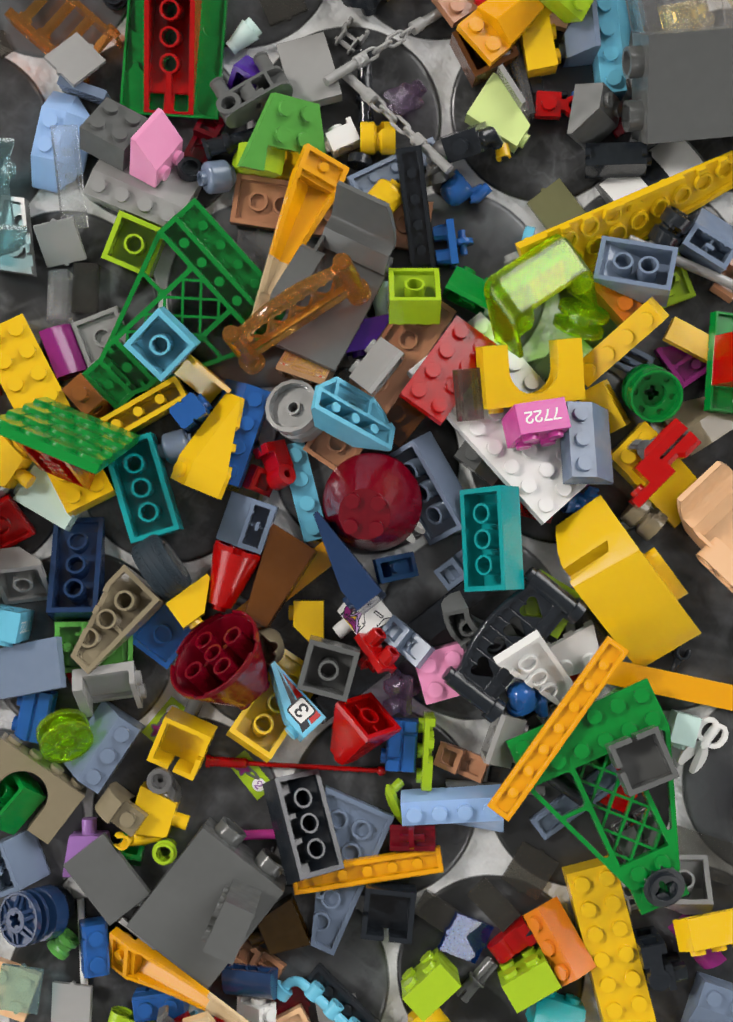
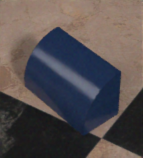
[221,963,278,1000]

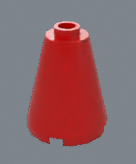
[208,540,262,612]

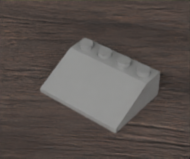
[83,159,202,228]

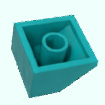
[525,991,586,1022]

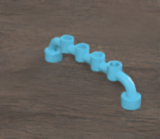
[277,976,360,1022]

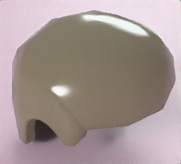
[258,627,285,666]

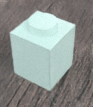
[668,709,702,750]

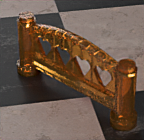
[222,253,371,374]

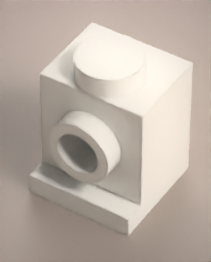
[324,117,360,158]
[237,996,277,1022]

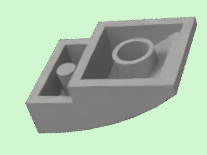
[276,32,342,107]

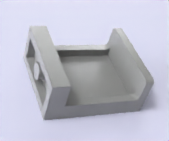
[72,661,147,718]

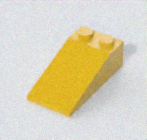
[611,421,697,528]
[226,649,314,763]

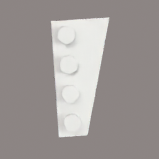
[493,630,574,706]

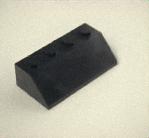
[262,768,345,885]

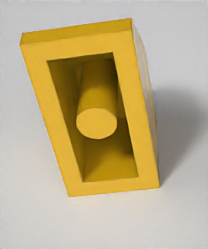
[165,574,210,630]
[289,600,324,642]

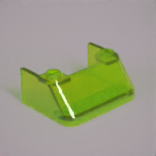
[484,234,598,358]

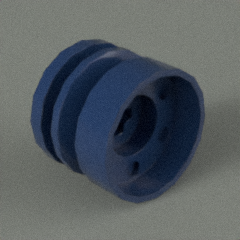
[0,885,69,948]

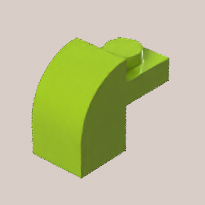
[232,142,286,178]

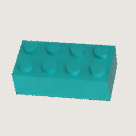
[108,432,184,544]
[460,485,524,592]

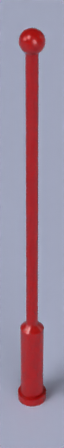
[205,755,386,776]

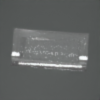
[46,269,75,324]

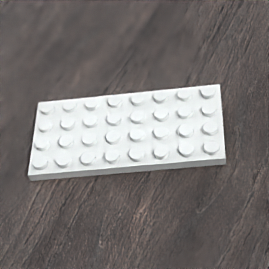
[407,312,613,525]

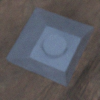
[557,0,601,67]

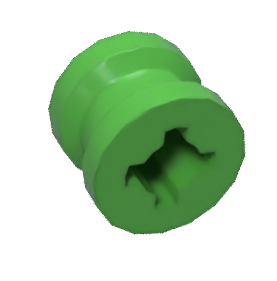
[47,927,80,960]

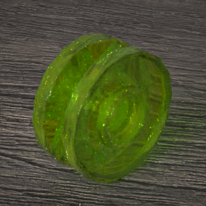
[553,297,610,341]
[35,708,94,763]

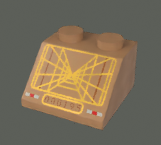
[275,351,335,387]

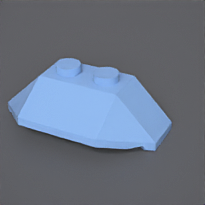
[31,91,90,193]

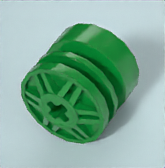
[621,363,683,423]

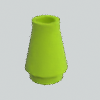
[152,838,177,865]

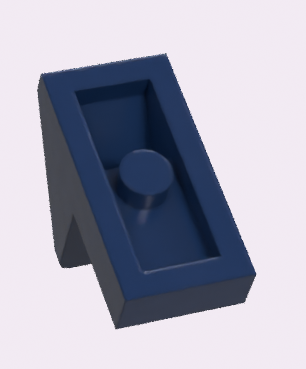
[372,551,419,585]

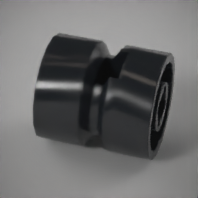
[648,205,695,247]

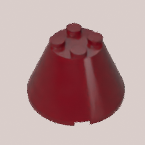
[323,452,422,551]
[170,610,270,710]

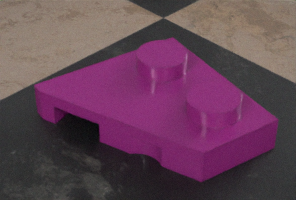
[654,346,707,388]

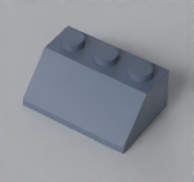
[560,401,614,484]
[62,701,145,794]

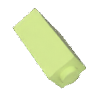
[465,72,530,153]

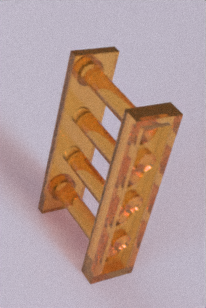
[4,0,123,84]

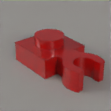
[534,91,573,120]

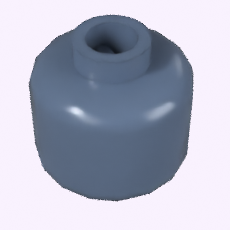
[197,160,236,194]
[157,429,193,465]

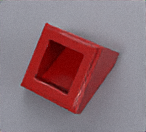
[242,464,273,498]

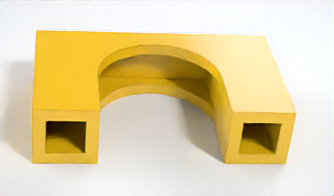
[475,338,586,414]

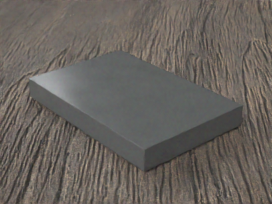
[63,832,151,926]

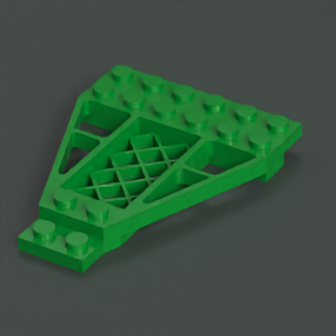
[82,197,286,409]
[506,678,690,915]

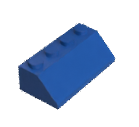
[218,379,271,488]

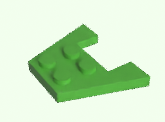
[237,92,326,171]

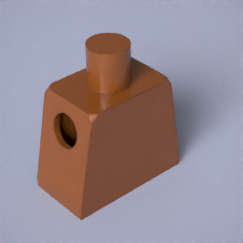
[62,373,114,419]

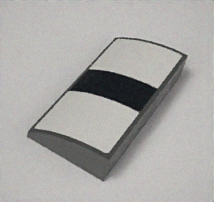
[595,141,706,204]

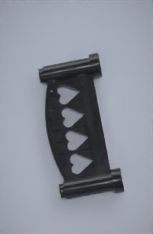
[442,567,587,723]

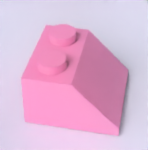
[129,108,184,188]

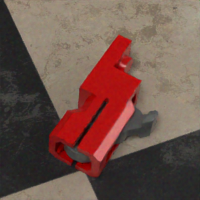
[627,418,702,509]

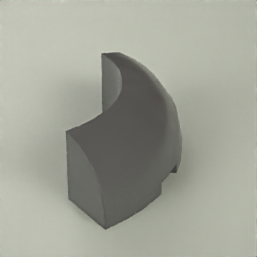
[441,591,517,655]

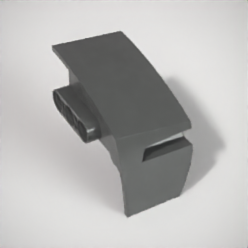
[269,180,397,372]

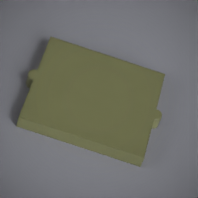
[527,178,585,230]

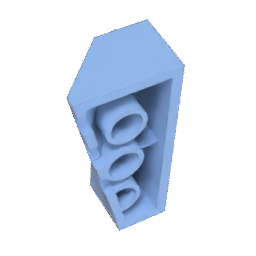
[400,784,504,833]

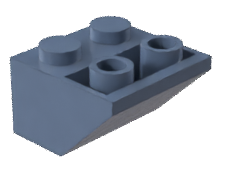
[678,208,733,274]
[216,491,279,555]
[0,829,51,898]

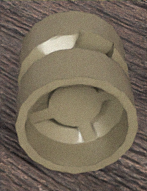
[620,500,668,541]

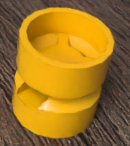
[360,122,396,155]

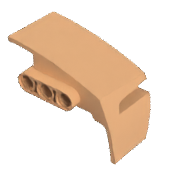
[677,461,733,593]

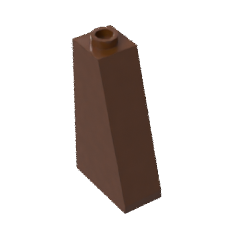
[245,523,318,629]

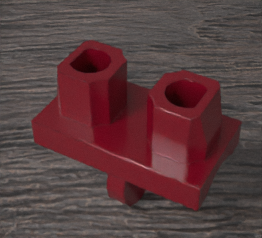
[390,825,436,851]

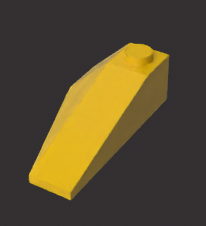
[170,392,245,500]

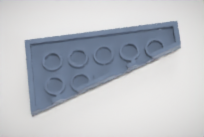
[311,785,394,956]

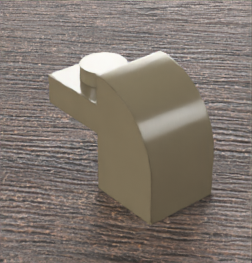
[95,781,148,837]

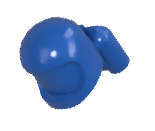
[440,169,492,206]
[506,680,549,718]

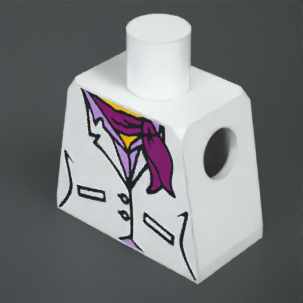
[332,601,393,639]

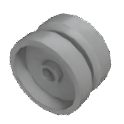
[265,379,323,443]

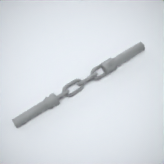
[323,8,443,86]
[340,66,453,174]

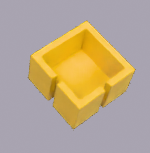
[147,706,218,781]

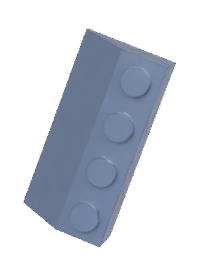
[389,431,464,545]

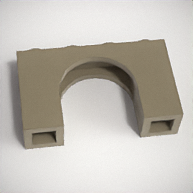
[0,732,87,844]

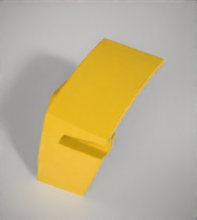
[556,495,701,666]

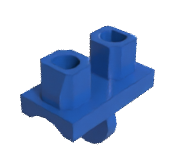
[432,219,474,269]

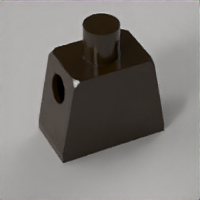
[248,893,311,954]

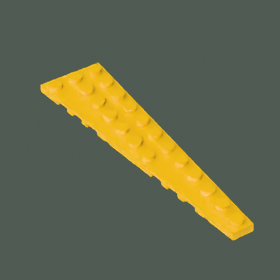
[515,150,733,303]

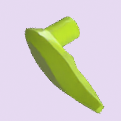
[385,778,405,825]

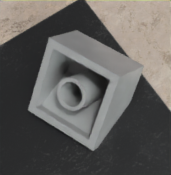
[349,337,405,397]
[480,710,529,768]

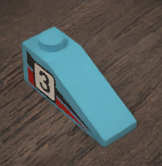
[268,661,326,742]

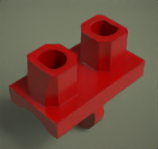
[354,627,400,674]

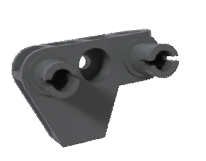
[210,51,293,129]

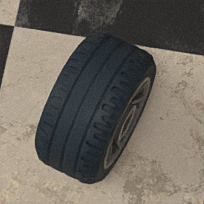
[131,534,192,601]

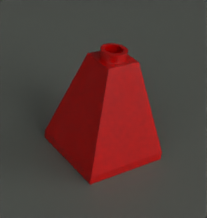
[330,692,402,765]

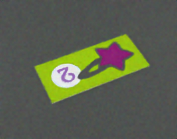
[142,696,185,742]
[231,750,270,800]

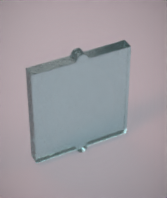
[0,963,44,1015]

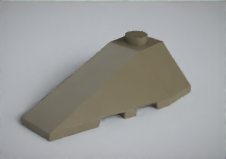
[662,397,733,457]
[70,564,167,674]

